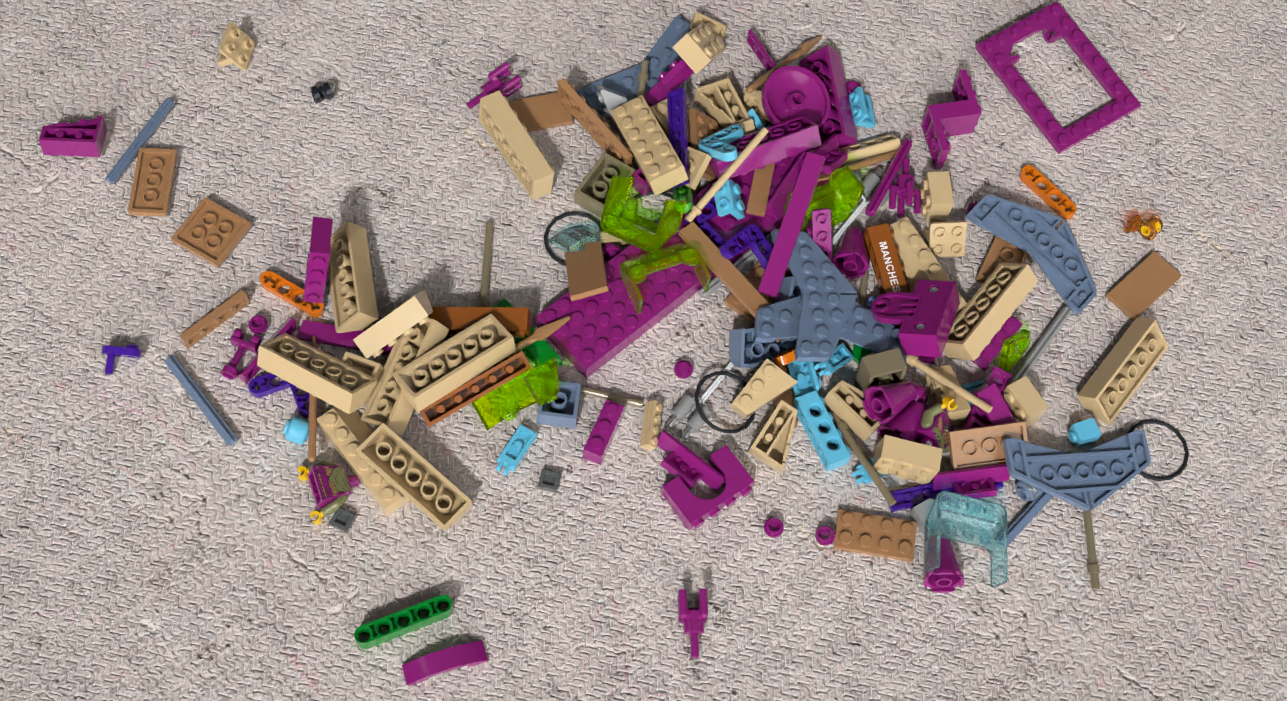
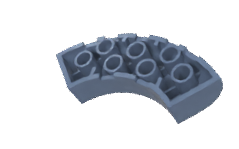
[729,276,801,368]

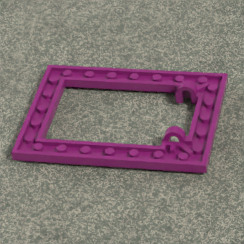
[975,1,1141,154]

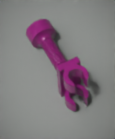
[220,328,262,380]

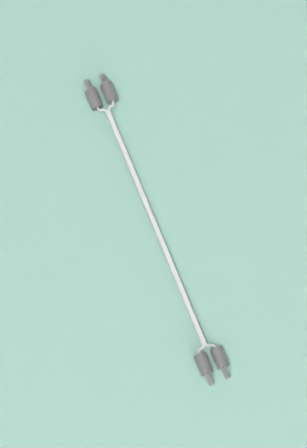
[666,167,897,439]

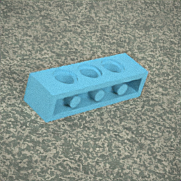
[793,390,851,472]

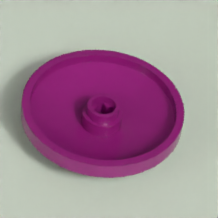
[761,66,830,129]

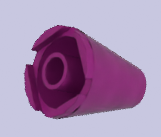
[832,227,869,279]
[863,381,916,424]
[877,401,928,442]
[923,535,965,593]

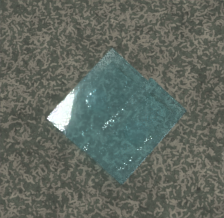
[549,224,600,252]

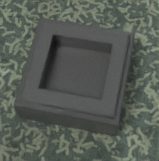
[537,469,562,493]
[329,507,357,534]

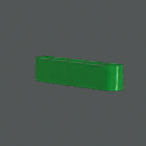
[491,298,562,375]
[354,595,453,649]

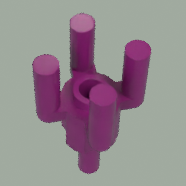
[466,61,522,109]
[889,158,921,218]
[677,589,708,659]

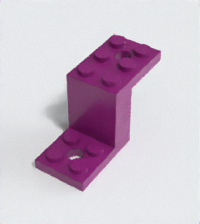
[921,69,982,170]

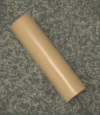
[839,134,900,166]

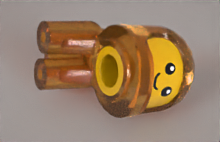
[1124,215,1163,240]

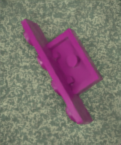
[643,59,694,107]
[801,134,848,174]
[805,208,832,262]
[657,430,725,491]
[932,464,1010,501]

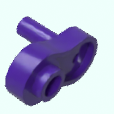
[101,344,142,375]

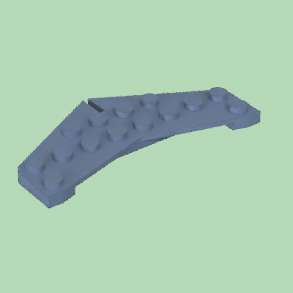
[577,15,691,115]
[965,195,1097,316]
[771,230,857,362]
[755,296,906,362]
[1002,430,1151,511]

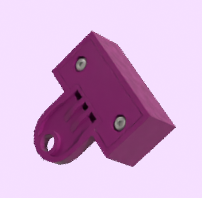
[871,280,960,357]

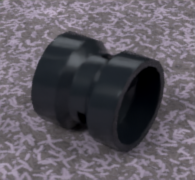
[310,81,333,104]

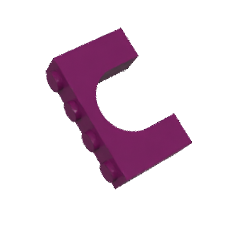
[303,216,333,303]
[661,445,755,530]

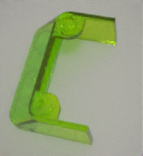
[600,176,687,252]
[620,243,711,314]
[472,357,560,430]

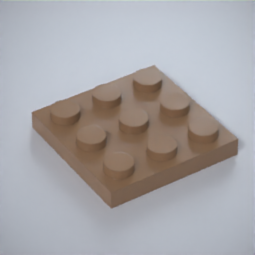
[171,197,252,268]

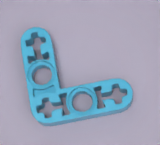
[698,124,744,162]

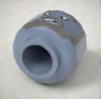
[1015,480,1044,501]

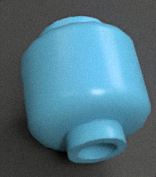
[283,416,309,445]

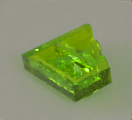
[999,329,1031,373]

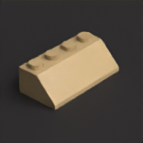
[353,290,433,359]

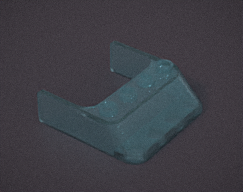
[924,491,1007,588]

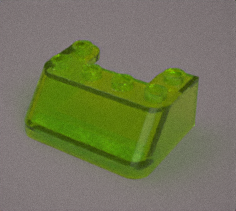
[783,166,865,232]

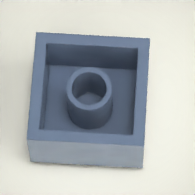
[536,379,581,429]

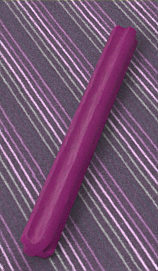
[865,138,912,217]

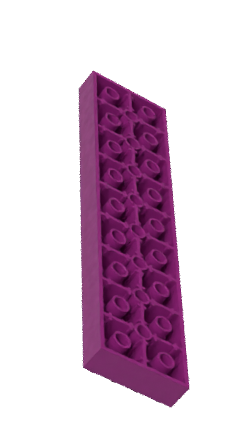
[536,151,834,379]

